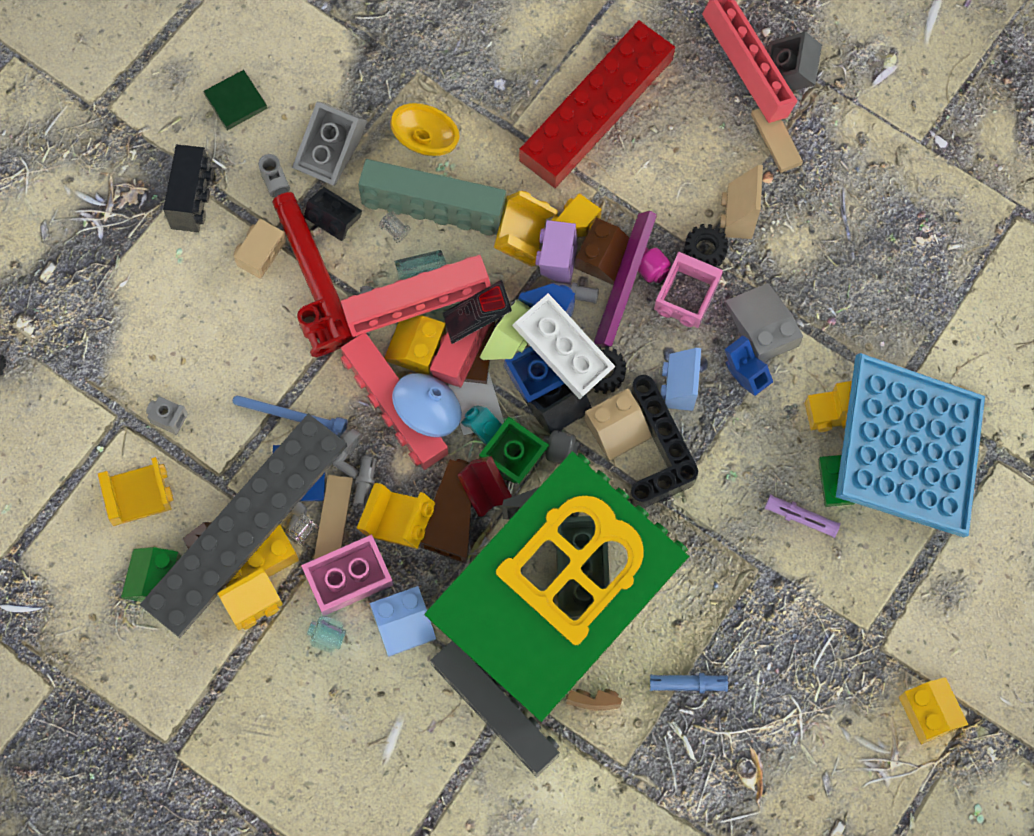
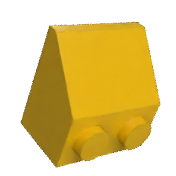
[384,315,446,375]
[217,567,283,630]
[899,677,968,744]

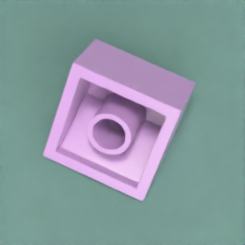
[536,220,578,284]

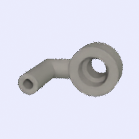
[332,429,362,480]

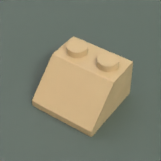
[584,389,652,461]

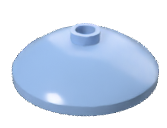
[392,373,462,437]

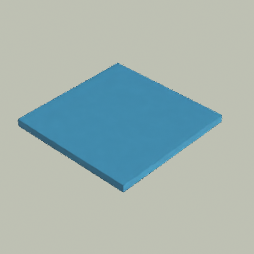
[836,353,985,538]

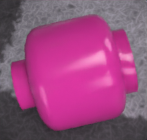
[638,247,671,284]

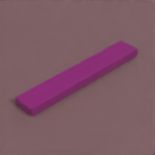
[593,211,657,348]

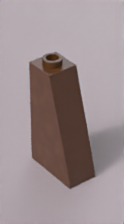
[419,459,472,564]

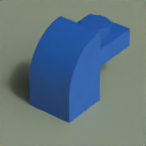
[724,336,773,396]

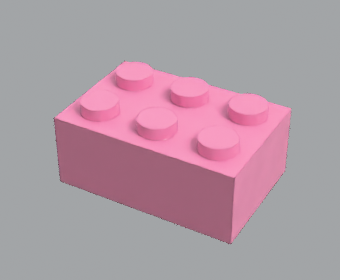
[301,535,393,616]

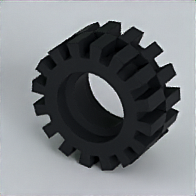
[684,224,728,267]
[593,346,626,394]

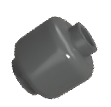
[544,430,580,464]

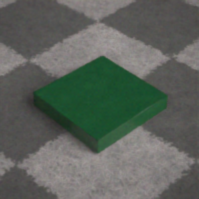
[203,69,268,130]

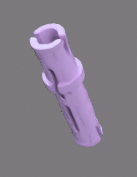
[765,494,840,538]

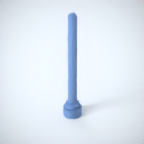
[232,396,348,437]

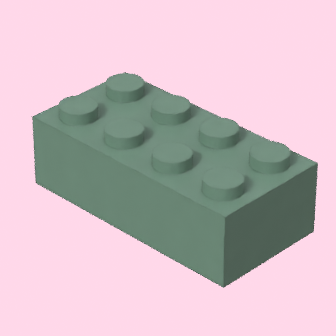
[556,516,610,620]

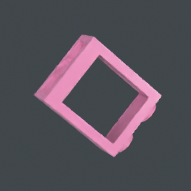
[654,252,723,328]

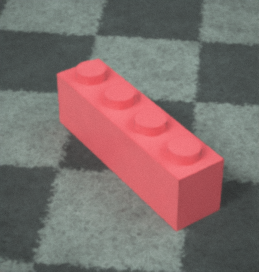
[430,300,492,388]

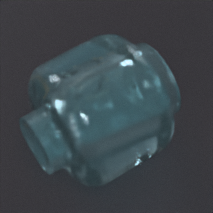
[307,615,347,653]

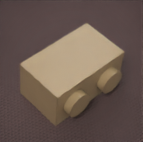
[234,218,286,279]

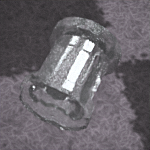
[379,211,411,243]
[286,513,319,547]

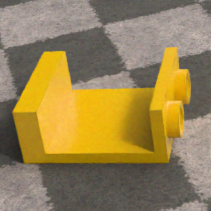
[494,191,558,267]
[97,457,174,526]
[357,483,435,549]

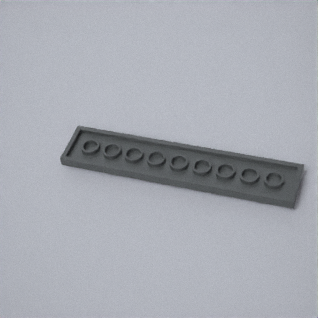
[139,413,347,639]

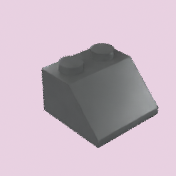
[767,31,822,90]

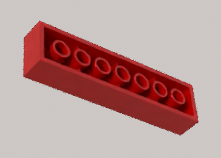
[519,20,675,189]

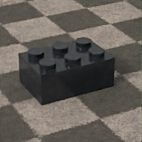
[163,144,214,233]

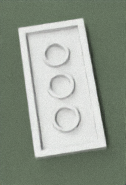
[512,293,615,399]

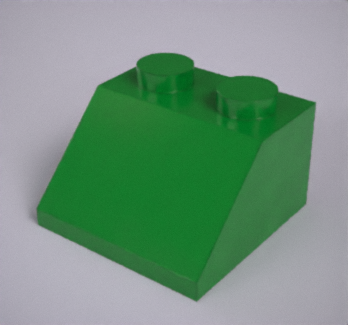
[479,416,549,485]
[121,547,181,602]

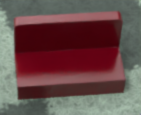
[458,456,512,517]

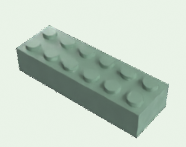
[358,159,506,236]

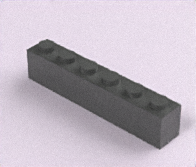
[430,641,560,778]

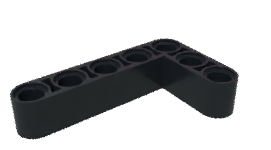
[629,375,698,508]

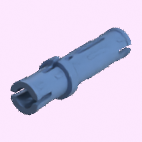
[650,673,728,694]

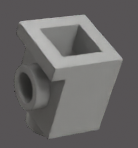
[146,396,188,435]

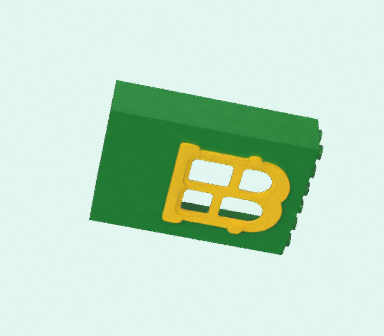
[424,451,690,722]

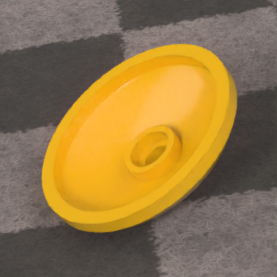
[390,103,459,156]

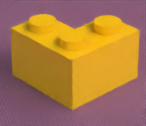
[805,381,852,432]

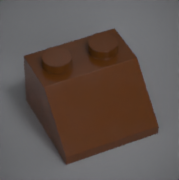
[575,217,630,285]

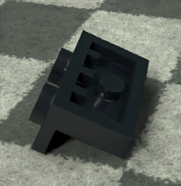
[304,187,362,241]

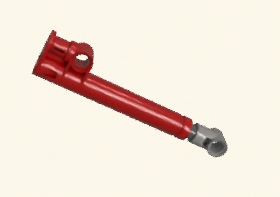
[258,154,356,357]

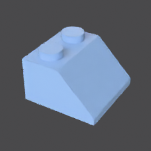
[660,348,701,411]
[370,586,436,657]

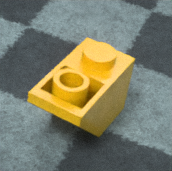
[551,193,602,237]

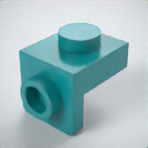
[461,405,502,445]

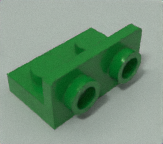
[818,455,855,507]

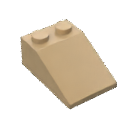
[720,165,763,239]

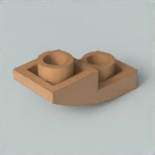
[566,689,622,710]

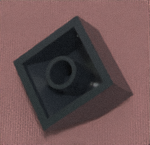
[521,384,592,435]

